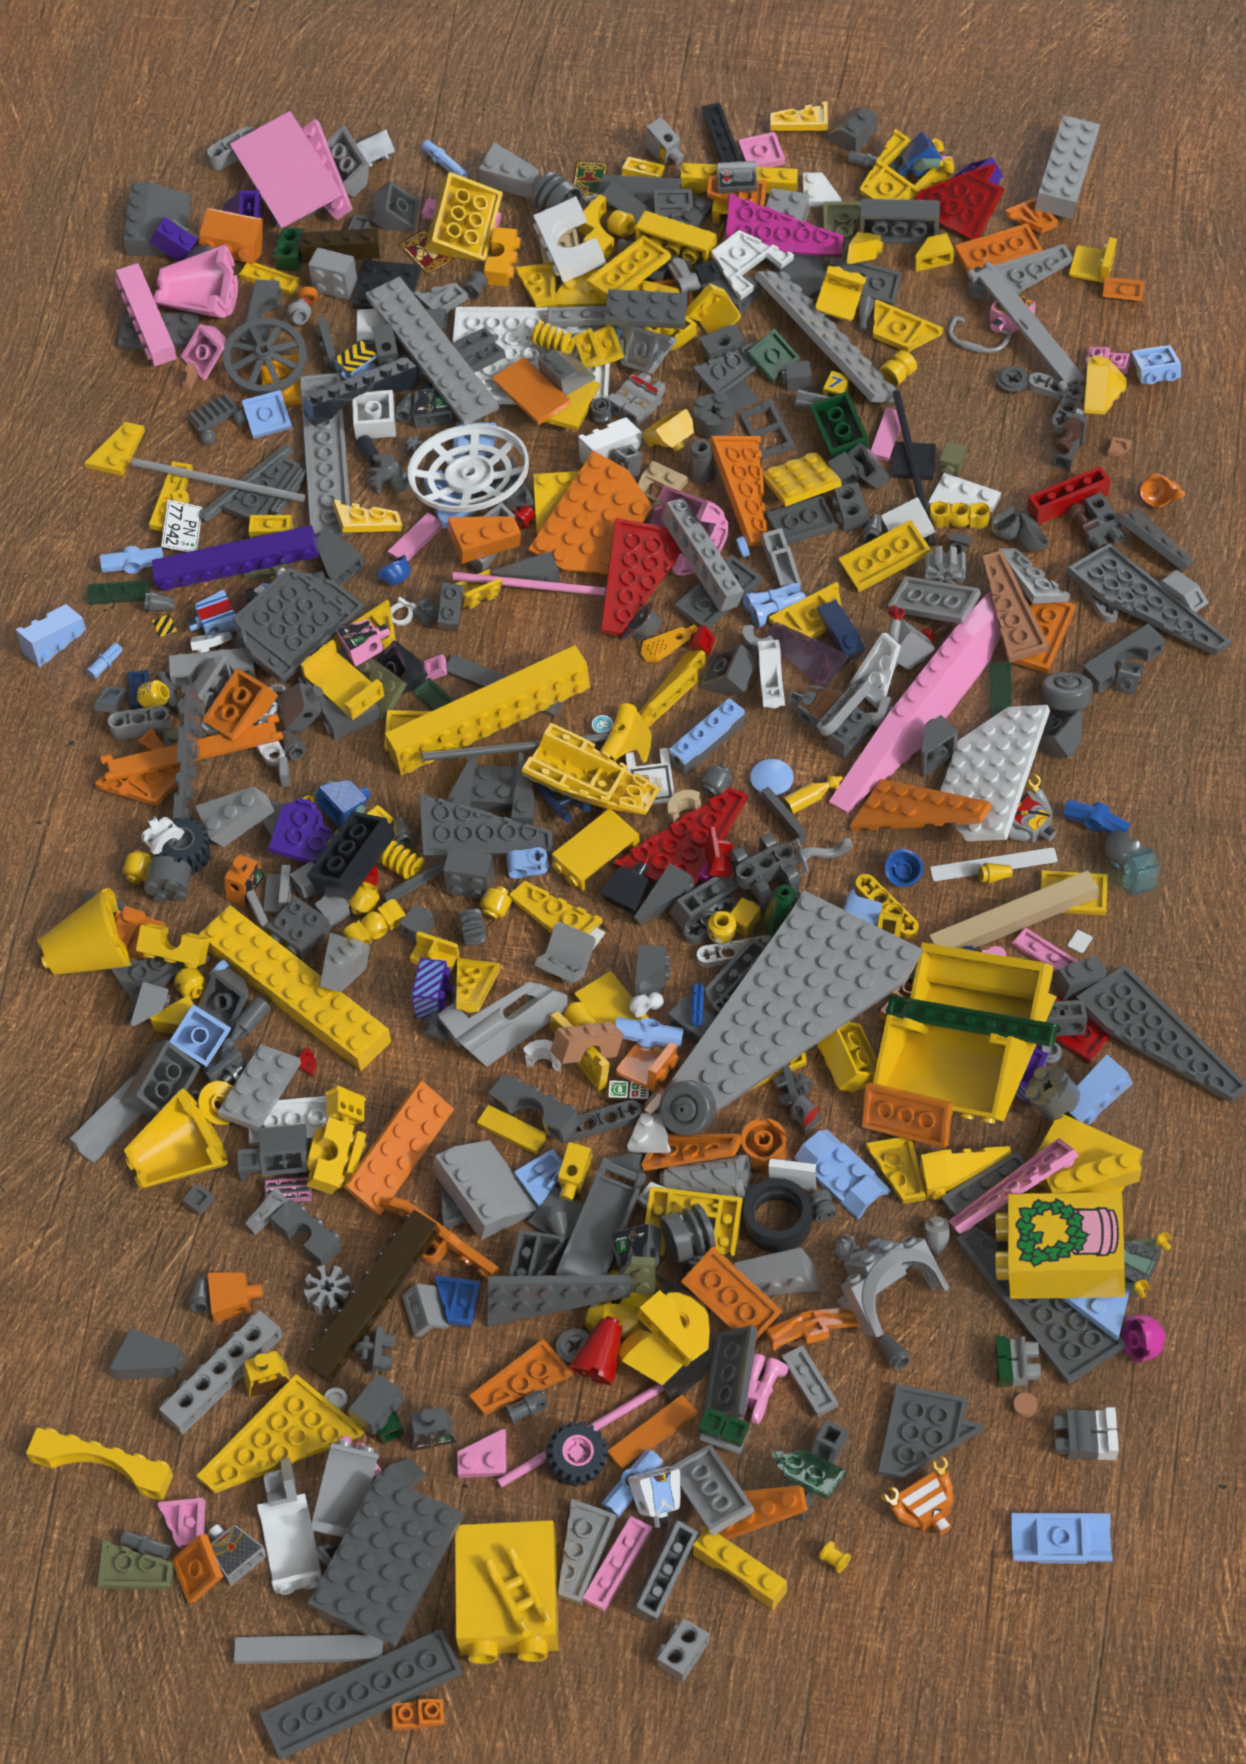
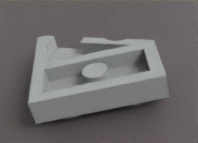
[414,283,468,313]

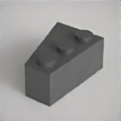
[508,1229,567,1276]

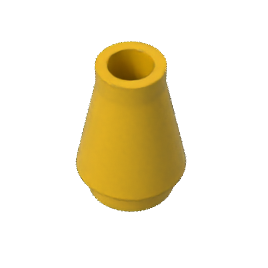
[978,863,1012,884]

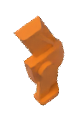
[765,1308,861,1351]

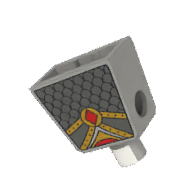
[208,1524,267,1586]

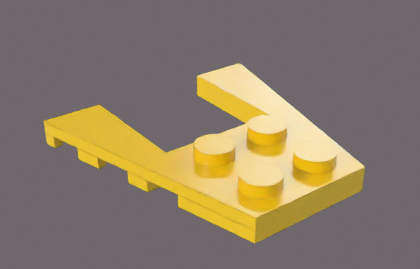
[860,129,954,200]

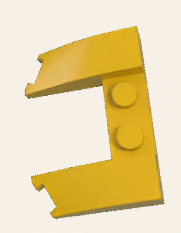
[645,1186,744,1256]

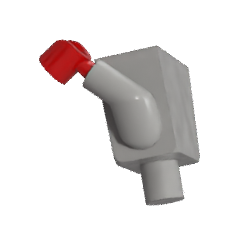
[888,605,936,669]

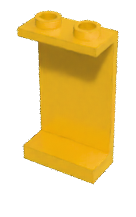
[301,640,384,720]
[552,809,640,892]

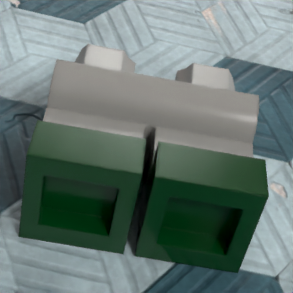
[995,1336,1041,1388]
[698,1407,750,1455]

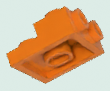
[114,906,166,960]

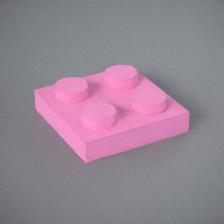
[738,132,785,168]

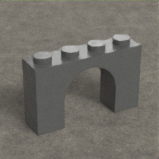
[297,648,381,740]

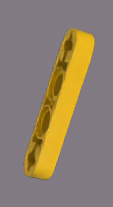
[856,874,919,940]

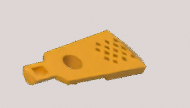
[640,624,697,662]

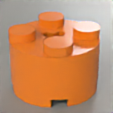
[741,1119,787,1174]

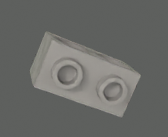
[656,1619,710,1682]

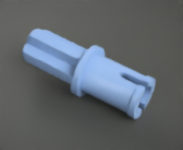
[86,643,122,679]

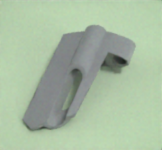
[437,981,567,1067]

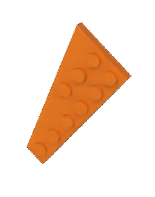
[708,436,767,546]
[850,779,992,832]

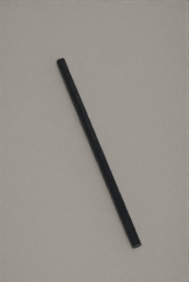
[892,390,936,547]

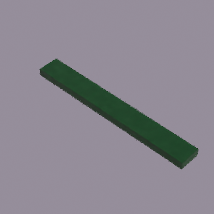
[885,995,1058,1048]

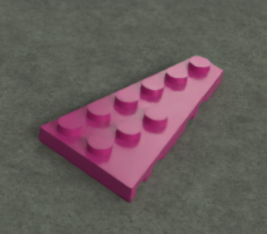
[725,193,844,257]

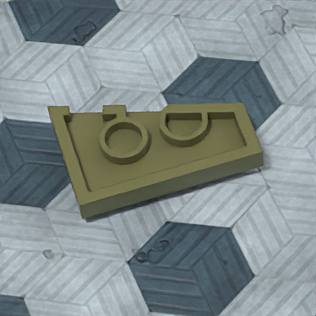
[98,1539,174,1590]

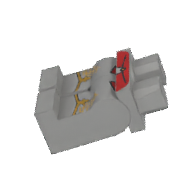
[607,371,666,428]

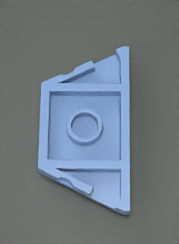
[1061,1289,1129,1341]

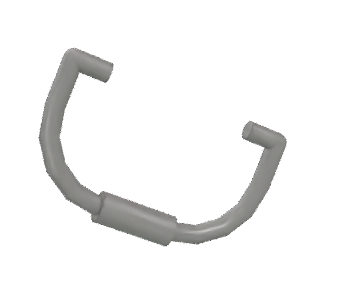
[948,316,1012,353]

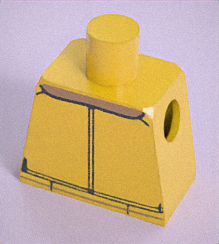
[558,1142,595,1202]

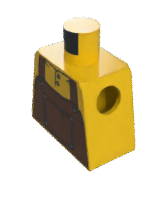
[243,1351,291,1399]

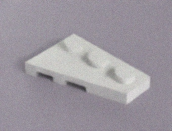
[928,473,1001,512]

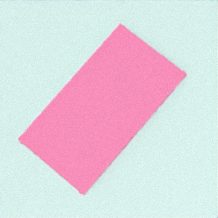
[230,111,343,228]

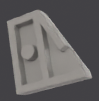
[246,1187,287,1235]

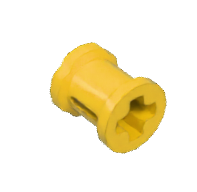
[819,1541,851,1573]

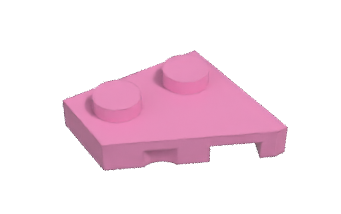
[158,1498,206,1549]

